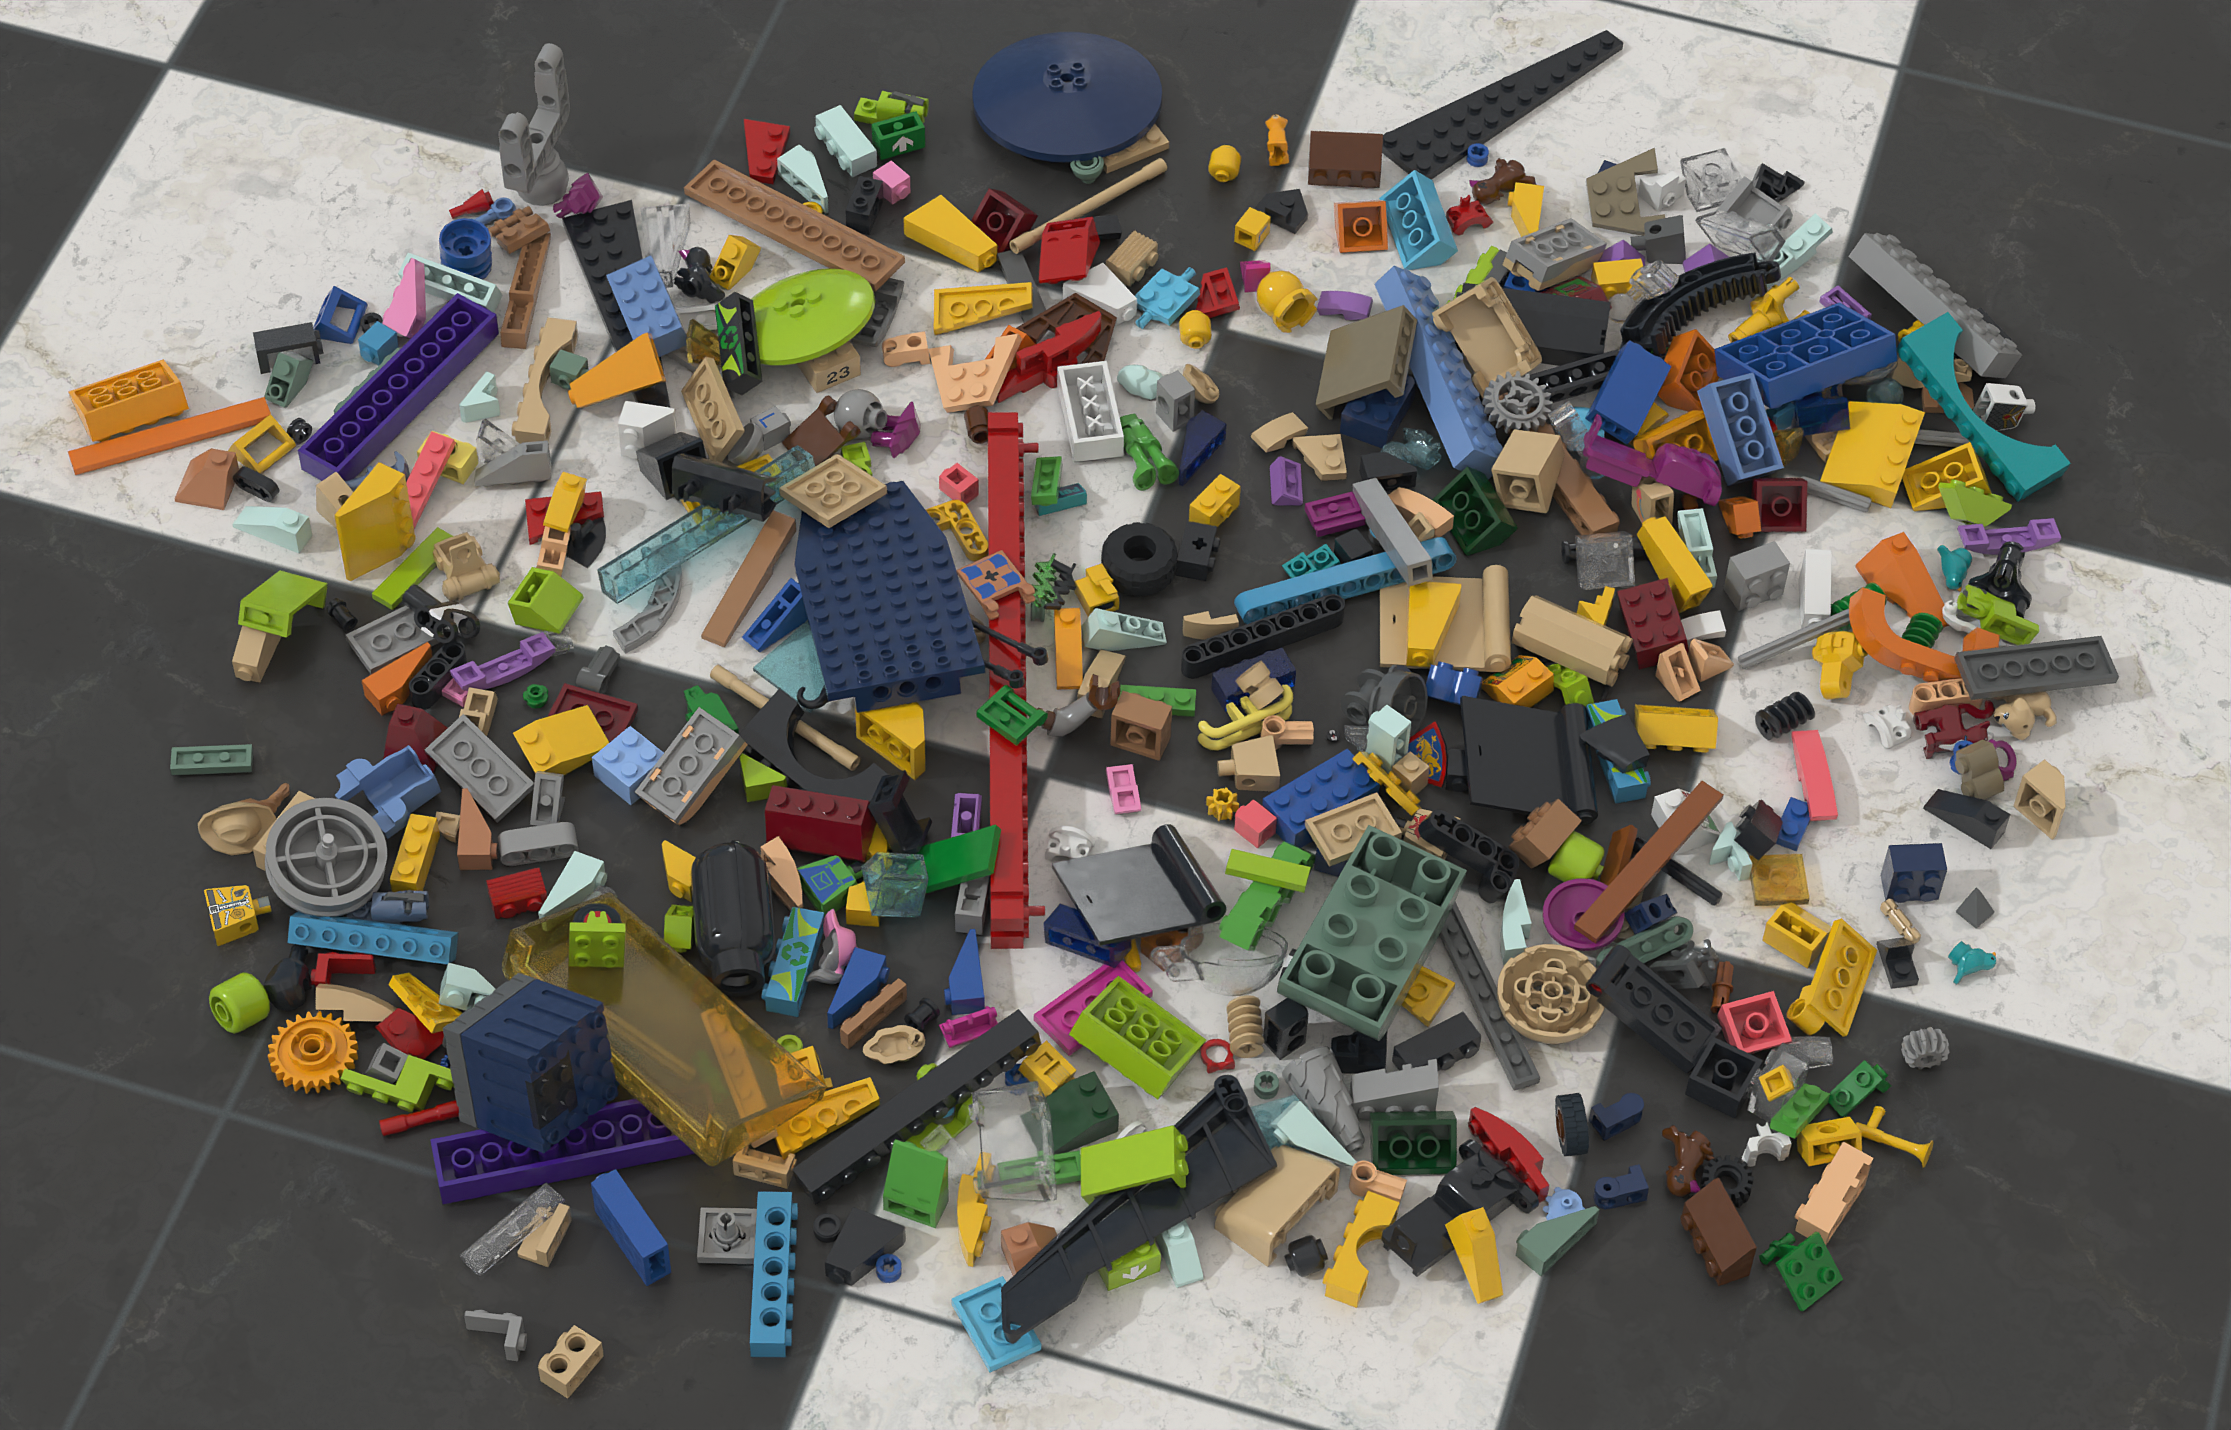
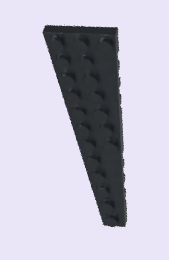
[1382,30,1623,180]
[562,200,670,408]

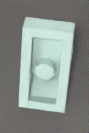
[459,371,500,423]
[1709,822,1753,881]

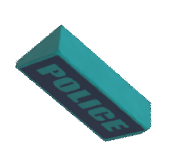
[1034,483,1087,516]

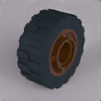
[1555,1093,1589,1157]

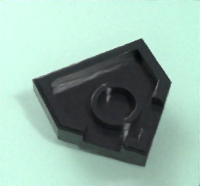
[1254,189,1308,234]

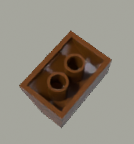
[1308,131,1383,188]
[1680,1178,1757,1286]

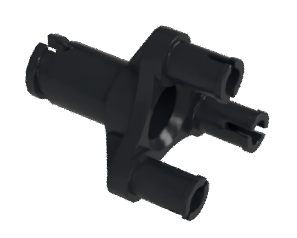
[1968,541,2032,618]

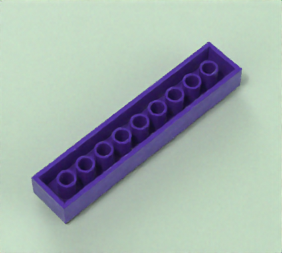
[298,293,499,481]
[430,1084,721,1204]

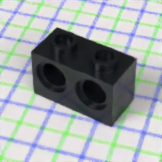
[1263,998,1309,1060]

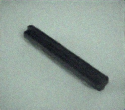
[1632,837,1723,906]

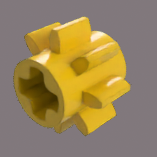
[1206,787,1239,821]

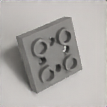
[697,1207,757,1264]

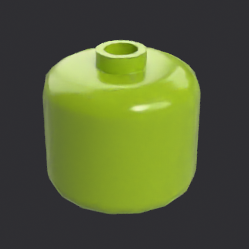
[1548,831,1604,882]
[209,972,270,1034]

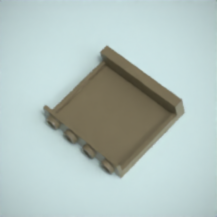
[1316,305,1417,420]

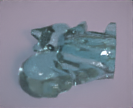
[1380,428,1442,470]

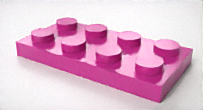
[1034,955,1153,1056]

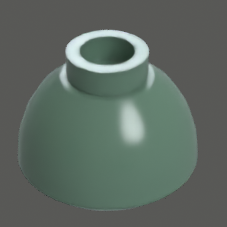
[1070,156,1104,184]

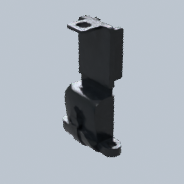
[1381,1139,1539,1277]

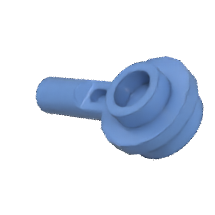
[474,197,516,225]

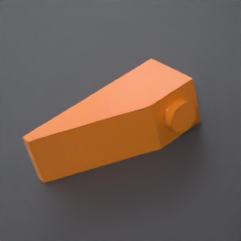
[362,642,433,716]

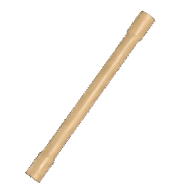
[710,664,861,771]

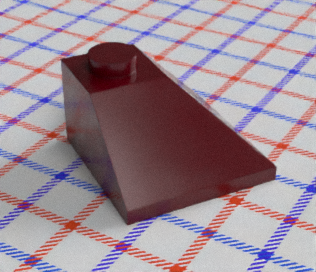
[383,704,447,774]

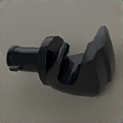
[263,944,312,1011]

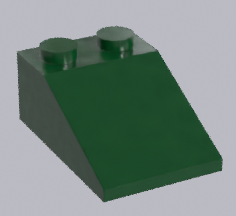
[1019,1071,1119,1157]

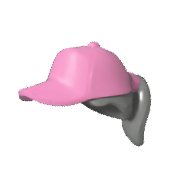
[806,909,858,984]

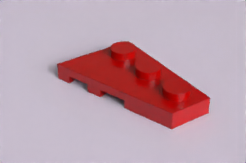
[744,119,790,184]
[525,491,604,545]

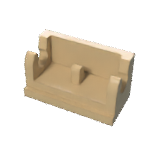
[733,1141,797,1189]

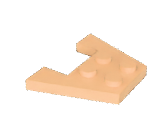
[928,334,1022,413]

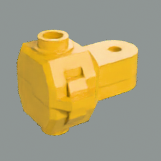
[1812,631,1868,700]

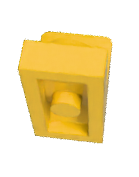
[1577,586,1615,626]

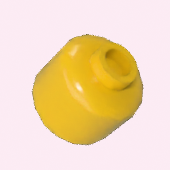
[1208,145,1241,182]
[1179,310,1212,349]

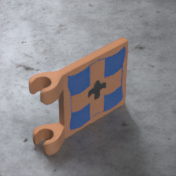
[956,550,1035,620]

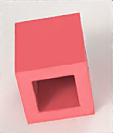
[1234,799,1277,848]

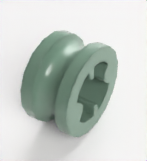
[1031,598,1045,622]
[1254,1071,1279,1099]

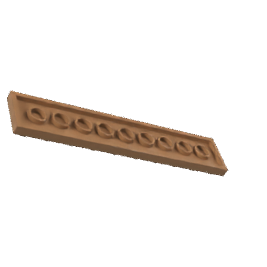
[684,160,905,292]

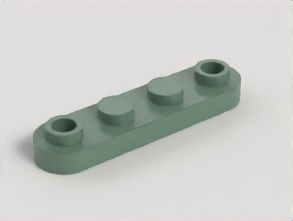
[1596,916,1693,968]

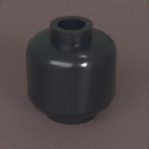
[1284,1235,1329,1277]

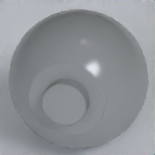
[834,389,887,439]

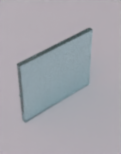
[753,621,824,712]

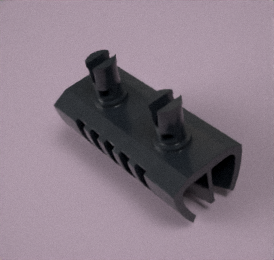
[672,453,777,522]

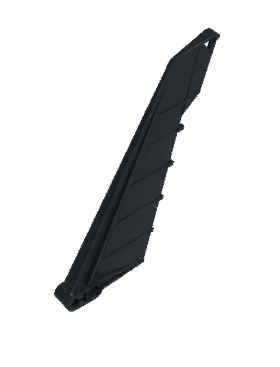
[1001,1075,1277,1344]

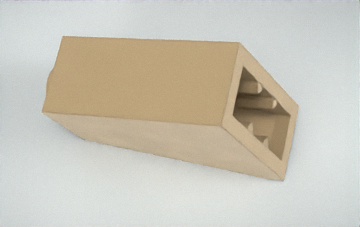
[232,626,281,683]

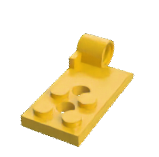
[1787,918,1877,1037]

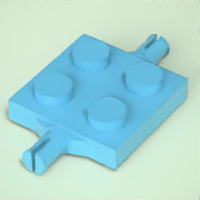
[1135,267,1200,329]

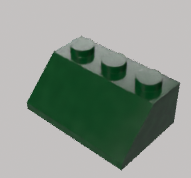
[1432,467,1518,556]
[1370,1111,1457,1175]

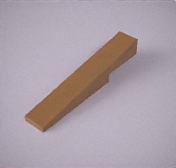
[500,233,551,349]
[701,510,796,648]

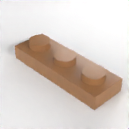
[840,978,907,1050]

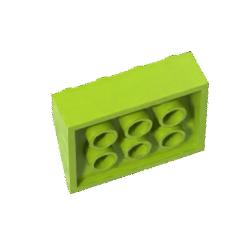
[1069,976,1206,1100]

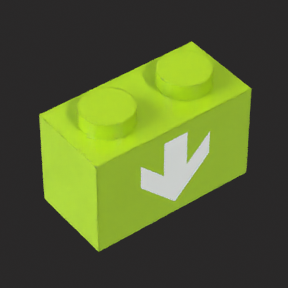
[1098,1241,1161,1291]

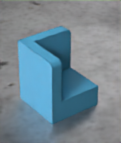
[1766,402,1795,436]

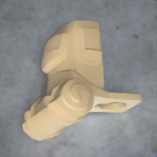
[433,532,500,601]

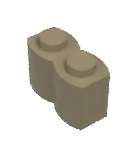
[1955,740,2004,800]

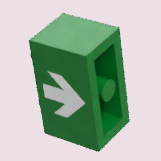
[872,111,925,160]

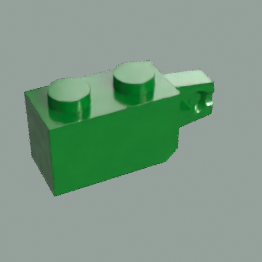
[684,685,739,734]

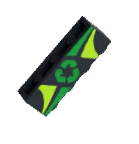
[715,292,762,395]

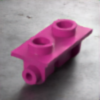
[939,1006,998,1048]

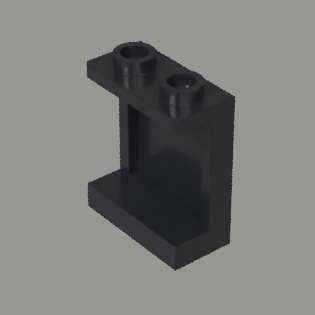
[868,770,932,858]

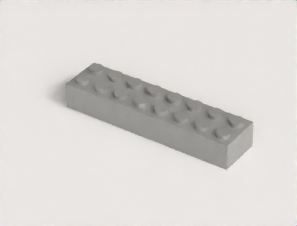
[1848,233,2022,378]

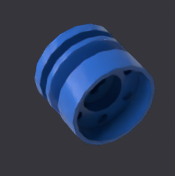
[439,218,492,280]

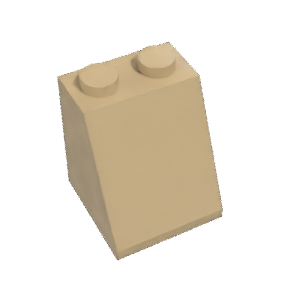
[1491,429,1565,513]

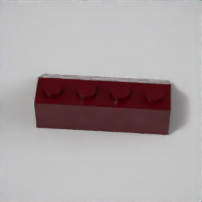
[765,785,877,862]

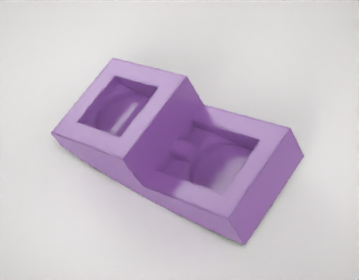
[1317,291,1373,320]

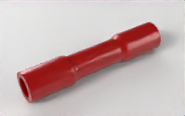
[379,1100,459,1137]

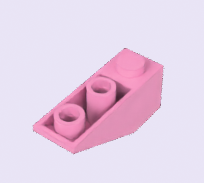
[382,258,426,339]

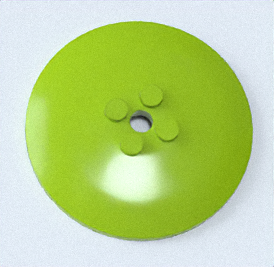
[751,269,875,365]

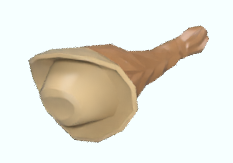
[198,783,290,856]

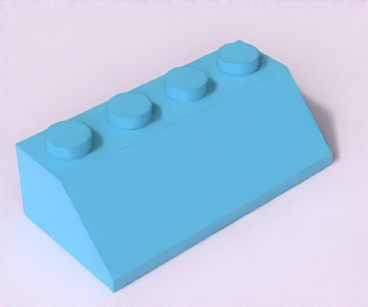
[1379,170,1458,270]

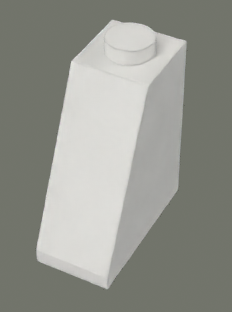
[1063,263,1137,326]
[1798,549,1832,629]

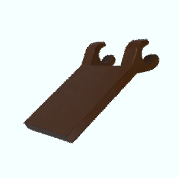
[782,395,861,472]

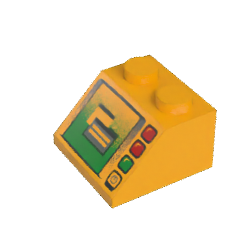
[1481,655,1554,708]

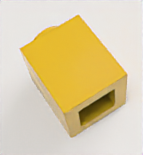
[1234,207,1271,251]

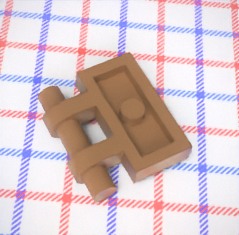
[488,206,550,254]

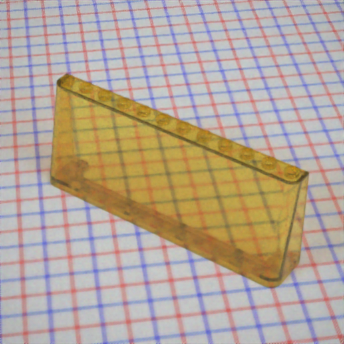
[502,892,826,1166]

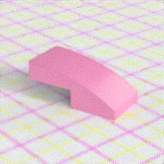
[1106,764,1141,814]

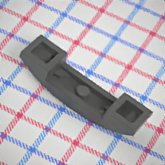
[852,278,904,347]

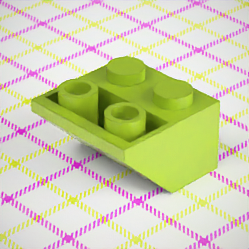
[508,567,584,634]

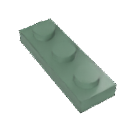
[170,744,253,775]

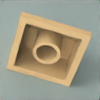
[2014,759,2066,840]

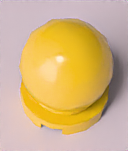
[1257,271,1318,333]

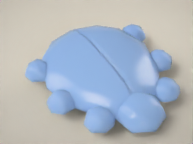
[1543,1187,1585,1221]

